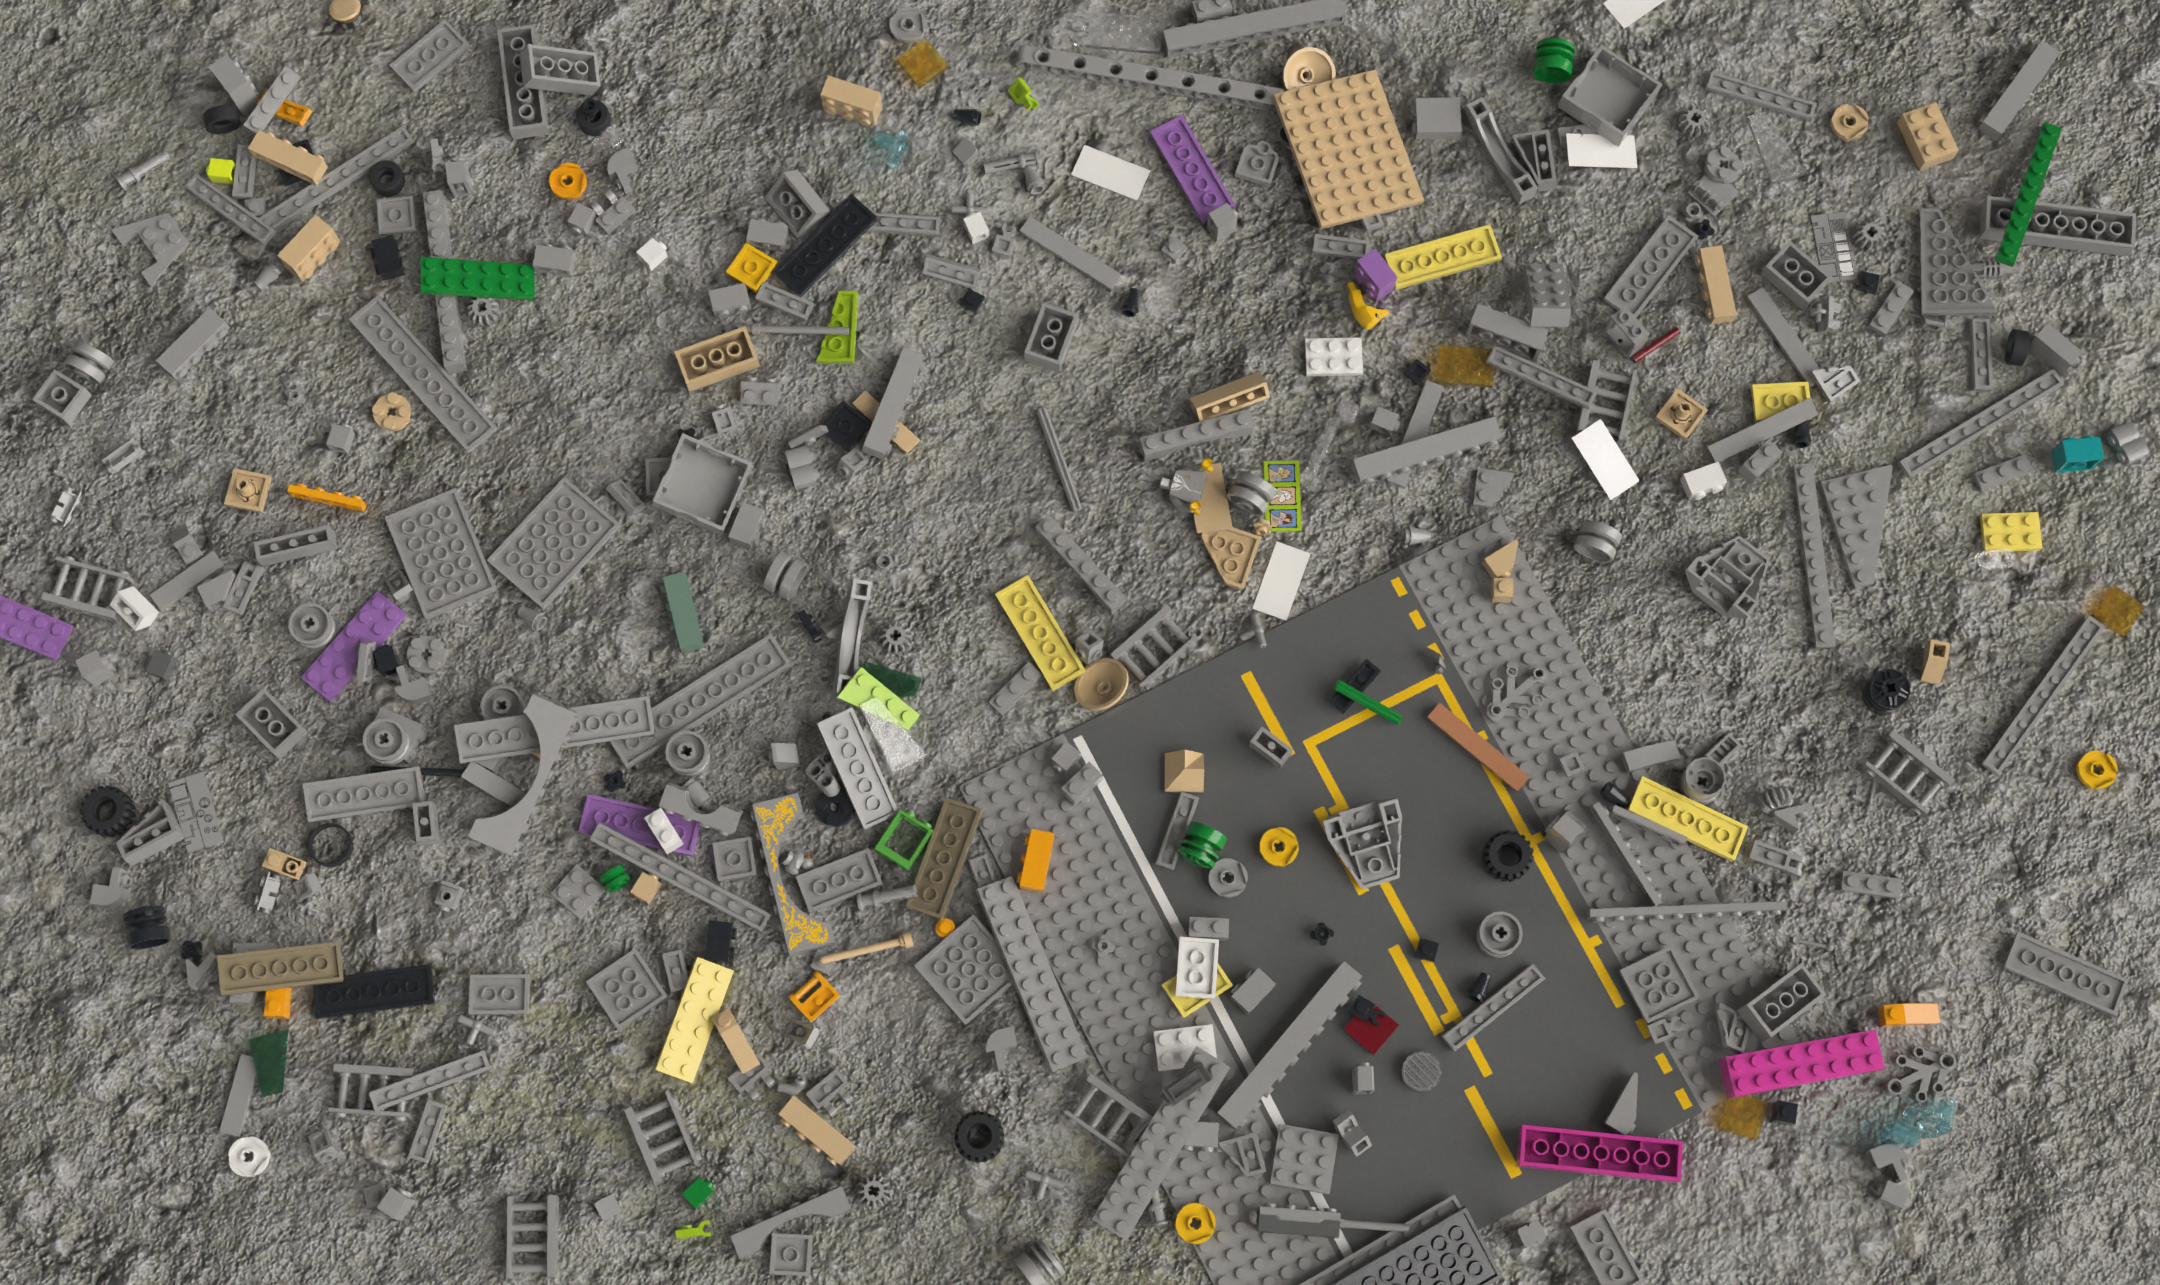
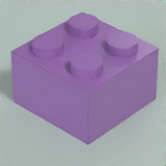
[1354,249,1398,302]

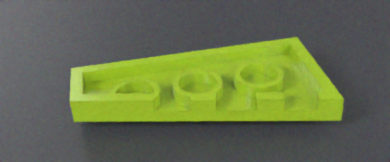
[816,291,858,364]
[836,667,920,730]

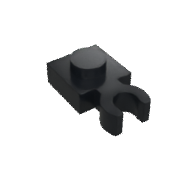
[797,610,822,644]
[1348,995,1386,1027]

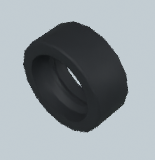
[203,105,241,134]
[2005,329,2030,366]

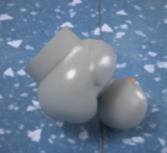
[780,850,814,875]

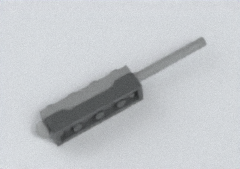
[1249,1203,1409,1239]

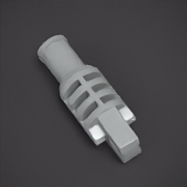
[1971,260,2021,278]

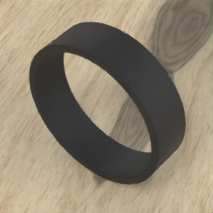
[308,823,353,867]

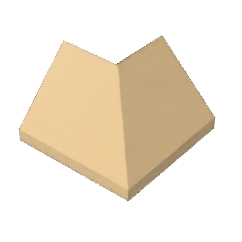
[1165,750,1204,793]

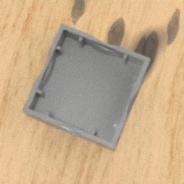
[1558,45,1663,147]
[652,433,753,536]

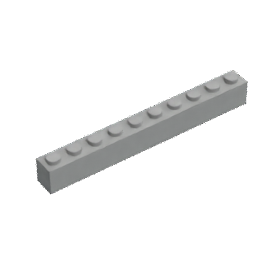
[1163,0,1346,58]
[423,190,467,374]
[1217,961,1362,1130]

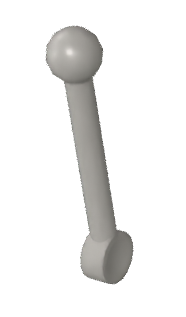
[1865,777,1877,811]
[1792,936,1833,951]

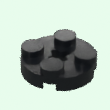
[815,789,854,827]

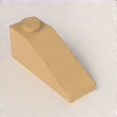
[712,1008,760,1074]

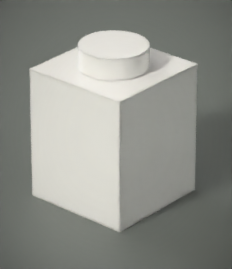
[963,212,990,244]
[636,238,668,271]

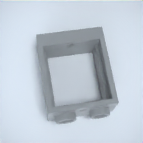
[1604,306,1650,360]

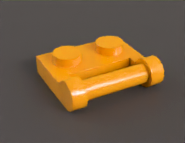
[788,970,841,1023]

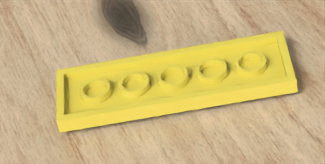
[1384,225,1502,290]
[995,575,1086,691]
[1627,776,1748,862]
[654,957,734,1083]

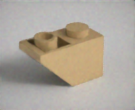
[1920,639,1950,685]
[262,848,307,880]

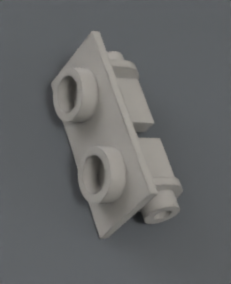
[101,438,144,474]
[49,486,82,527]
[253,872,281,914]

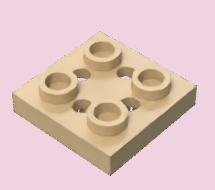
[1655,388,1708,440]
[224,469,272,513]

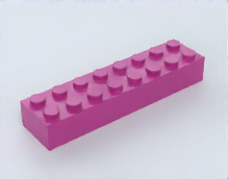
[1718,1029,1885,1099]
[1516,1125,1683,1183]

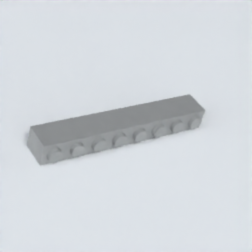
[1350,417,1502,485]

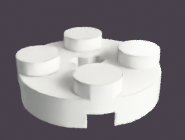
[228,1137,271,1177]

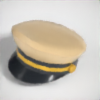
[329,0,362,29]

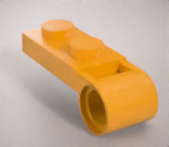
[256,89,312,127]

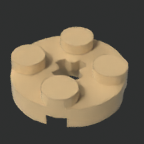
[1830,104,1869,142]
[372,392,412,431]

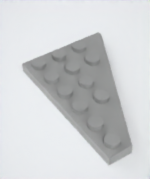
[1920,208,1997,316]
[1820,464,1893,590]

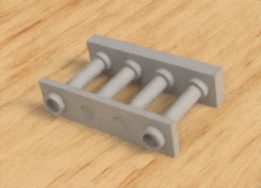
[1575,360,1639,445]
[41,555,134,623]
[1110,604,1198,692]
[1860,730,1955,818]
[328,1063,417,1122]
[1064,1072,1154,1159]
[624,1090,702,1185]
[503,1195,559,1279]

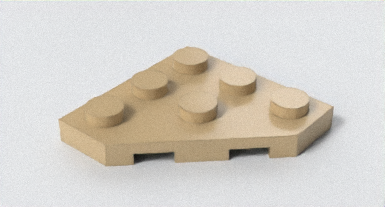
[1201,519,1261,591]

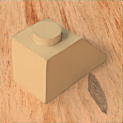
[1482,539,1518,579]

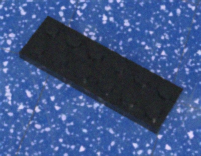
[774,194,878,297]
[313,964,435,1020]

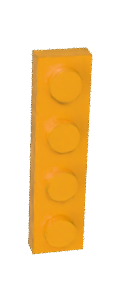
[287,483,367,512]

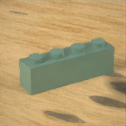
[661,572,705,653]

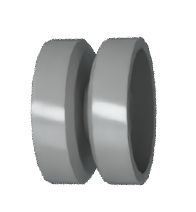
[63,340,114,385]
[1227,471,1276,516]
[1573,520,1622,563]
[763,551,807,601]
[288,603,337,650]
[480,685,527,720]
[363,718,411,765]
[665,730,711,778]
[1476,911,1523,958]

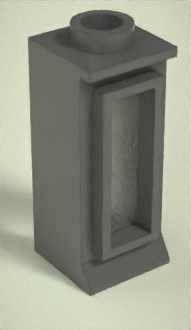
[1161,1062,1213,1106]

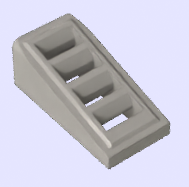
[1703,732,1742,766]

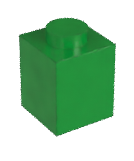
[682,1177,715,1210]

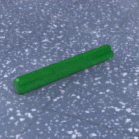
[1333,680,1403,725]

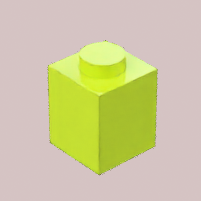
[206,158,235,184]

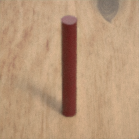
[1631,327,1681,363]

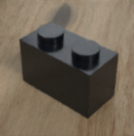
[370,235,405,281]
[704,920,737,964]

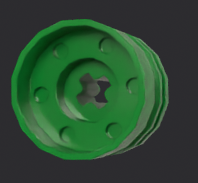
[1533,38,1575,83]
[1177,821,1227,870]

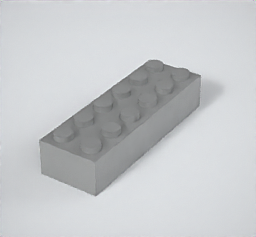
[497,24,550,140]

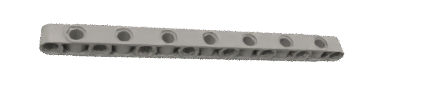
[1015,45,1285,112]

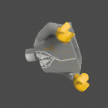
[1160,458,1214,515]

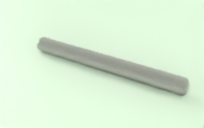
[1037,407,1082,512]

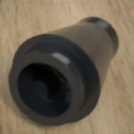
[953,109,982,127]
[1120,288,1140,317]
[1792,420,1811,448]
[1600,781,1630,808]
[1467,972,1491,1003]

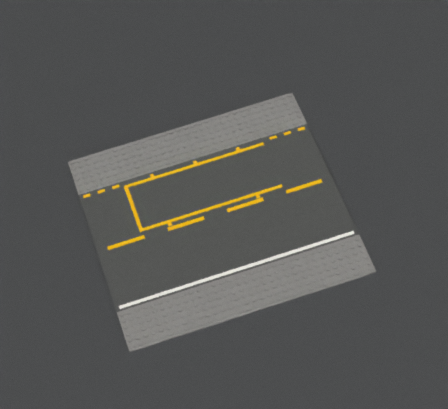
[960,517,1800,1285]

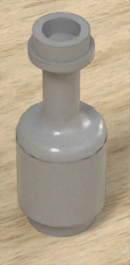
[682,778,714,812]

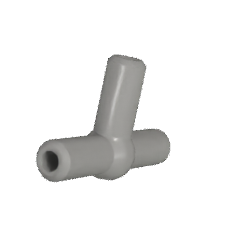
[951,193,988,215]
[1240,614,1267,648]
[457,1015,496,1045]
[1025,1170,1065,1200]

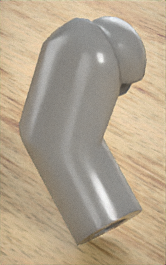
[777,1076,806,1095]

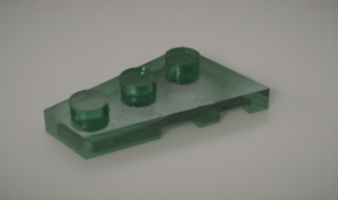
[864,662,922,697]
[248,1029,289,1098]

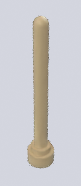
[819,931,913,964]

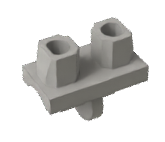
[1810,296,1841,334]

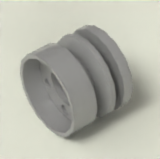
[1679,757,1726,805]
[1013,1239,1065,1285]

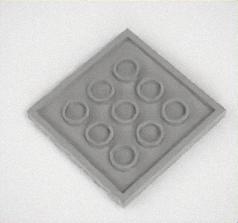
[914,914,1014,1026]

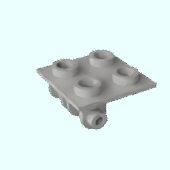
[1687,174,1739,217]

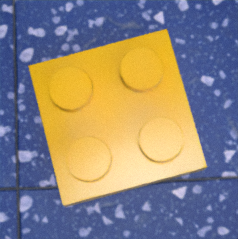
[726,243,778,293]

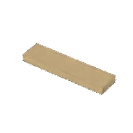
[852,391,920,454]

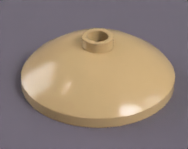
[1283,47,1336,91]
[1074,658,1129,711]

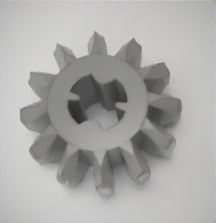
[1679,105,1710,137]
[1853,219,1886,251]
[467,297,500,326]
[880,621,912,654]
[1758,786,1793,814]
[857,1174,892,1209]

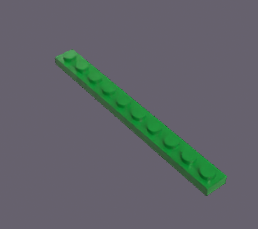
[1995,122,2062,267]

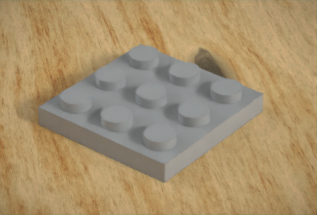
[1618,945,1700,1025]
[586,948,668,1031]
[1270,1124,1339,1195]

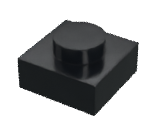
[1857,271,1880,295]
[959,288,985,314]
[1405,359,1431,386]
[1414,938,1439,963]

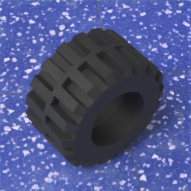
[80,785,136,838]
[1482,830,1534,882]
[954,1111,1004,1163]

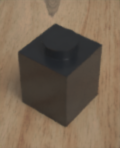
[373,645,401,677]
[1771,1100,1798,1126]

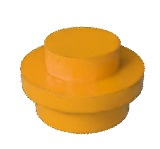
[935,918,955,938]

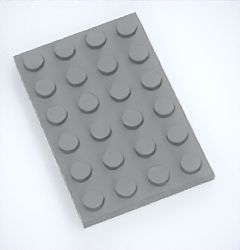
[487,477,621,610]
[385,488,498,620]

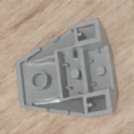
[1685,535,1770,619]
[1322,798,1402,890]

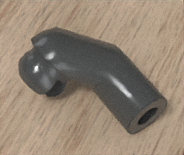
[1423,648,1446,675]

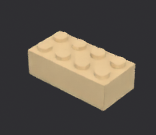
[674,326,760,392]

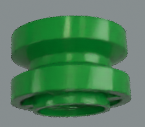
[599,865,631,893]

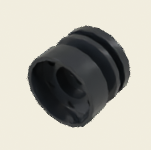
[1862,669,1911,715]
[123,906,171,949]

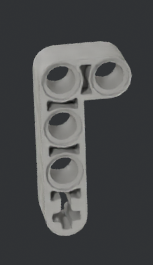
[806,722,871,797]

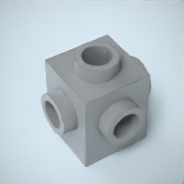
[1075,629,1103,664]

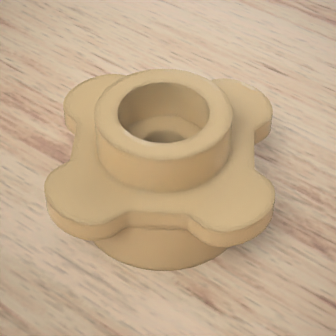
[1252,519,1272,536]

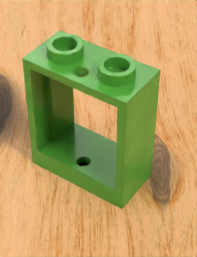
[875,810,933,872]

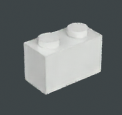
[1680,462,1727,500]
[110,586,159,631]
[644,808,684,854]

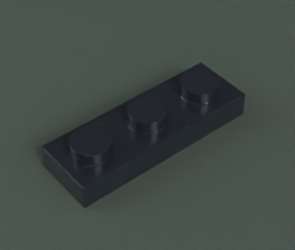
[1329,658,1381,715]

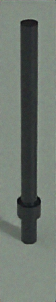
[370,766,467,777]

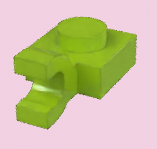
[1007,78,1040,111]
[675,1220,712,1240]

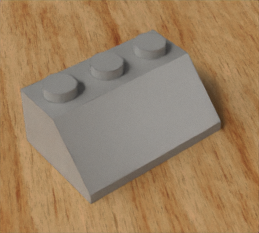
[765,170,830,239]

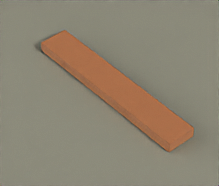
[1427,703,1529,792]

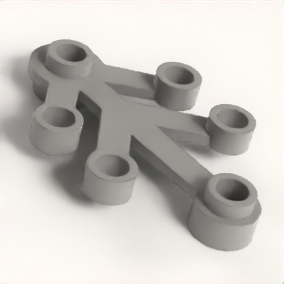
[1486,666,1546,721]
[1886,1046,1956,1103]

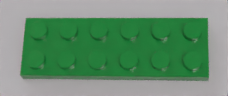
[420,257,535,301]

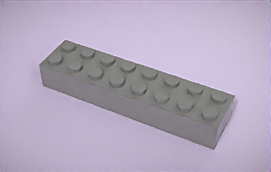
[1979,196,2136,256]

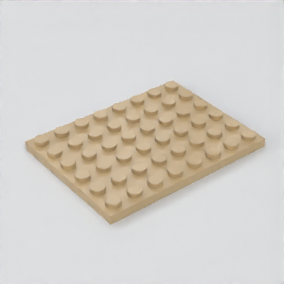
[1273,70,1424,229]

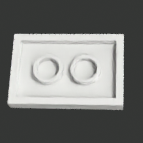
[1305,338,1363,376]
[1175,937,1219,1000]
[1153,1024,1217,1072]

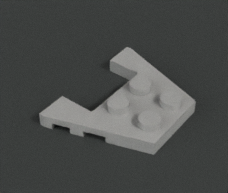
[112,213,190,287]

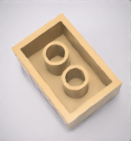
[820,75,882,127]
[1897,102,1959,171]
[277,215,340,282]

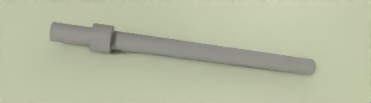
[737,323,849,335]

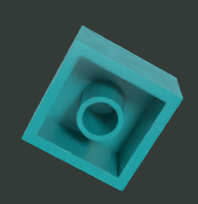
[2051,435,2104,473]

